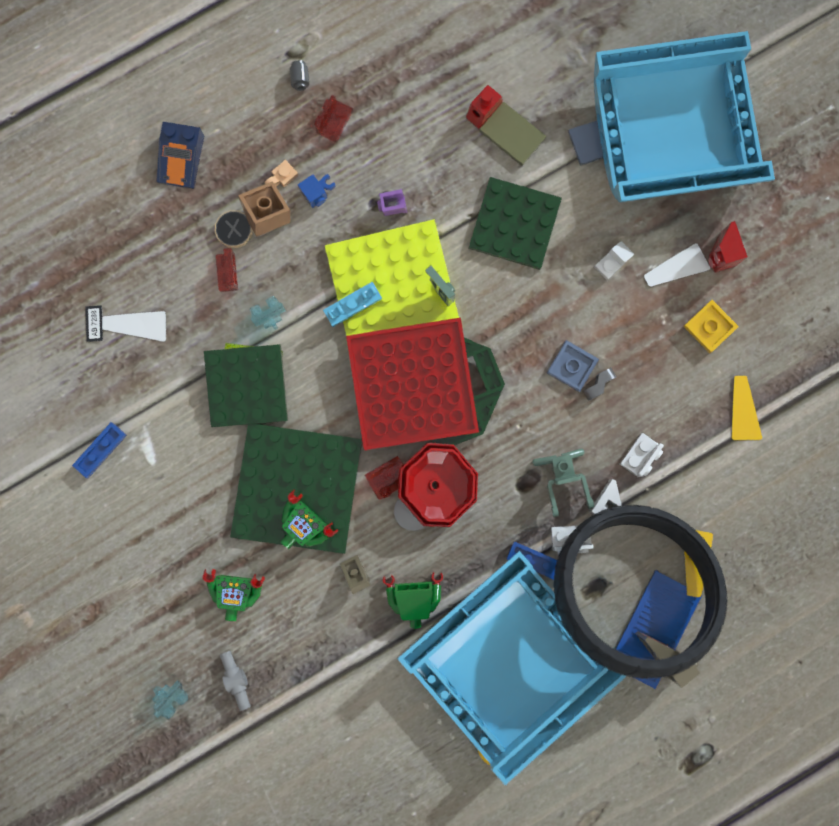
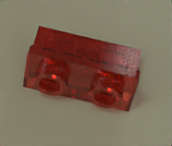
[314,95,353,143]
[216,248,238,292]
[365,456,403,500]

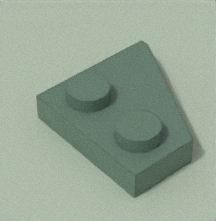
[425,266,455,306]

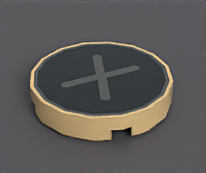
[215,210,253,248]

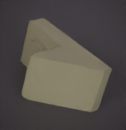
[340,555,371,594]

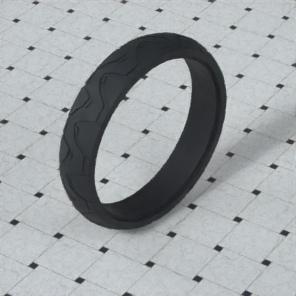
[554,505,727,679]

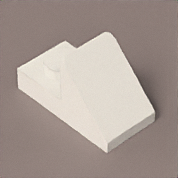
[594,241,634,280]
[589,479,622,515]

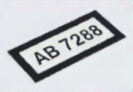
[85,305,103,342]

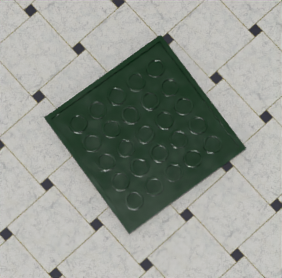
[230,424,362,554]

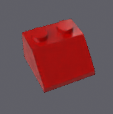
[708,221,748,273]

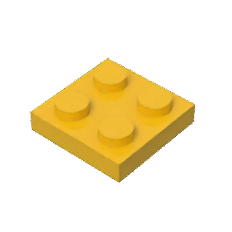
[683,300,739,353]

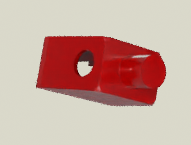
[466,85,503,130]

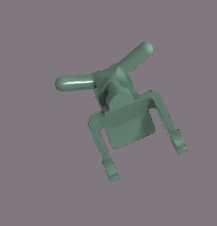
[532,449,594,517]

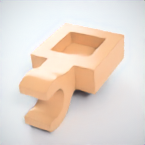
[265,160,298,187]

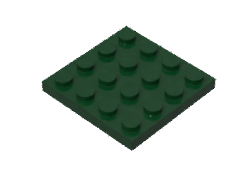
[469,177,562,270]
[203,344,288,427]

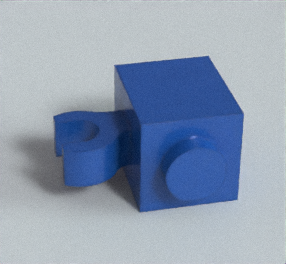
[297,174,336,208]

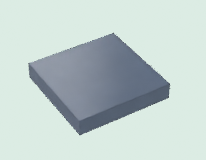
[568,121,603,166]
[547,340,599,392]

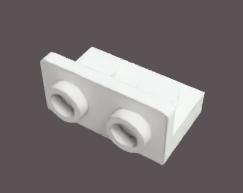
[620,433,664,477]
[551,526,594,554]

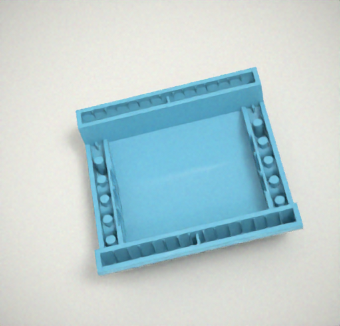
[594,31,775,202]
[398,551,626,785]

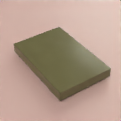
[480,102,546,166]

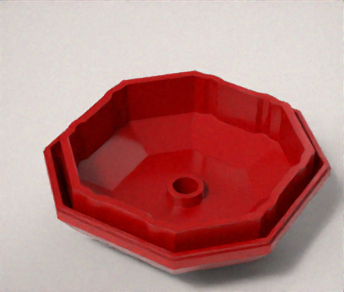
[398,443,478,527]

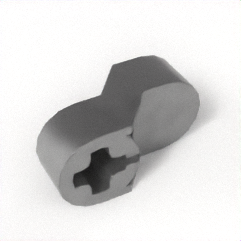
[583,368,616,401]

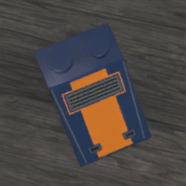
[157,121,204,189]

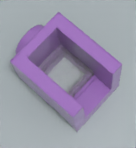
[377,189,407,216]

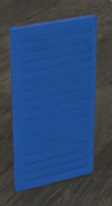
[616,570,702,689]

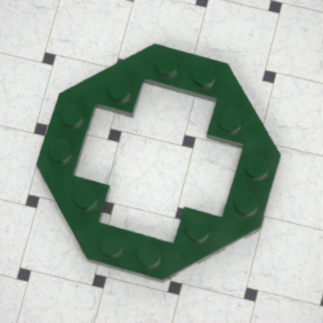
[430,337,505,446]

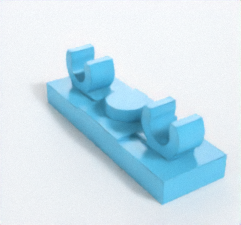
[323,282,382,327]

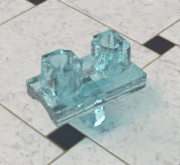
[250,296,286,330]
[152,680,188,720]

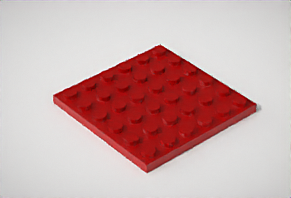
[346,317,479,450]

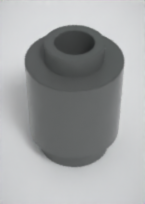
[289,60,310,91]

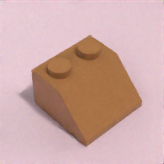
[238,181,291,237]

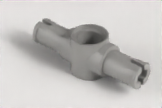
[220,651,251,711]

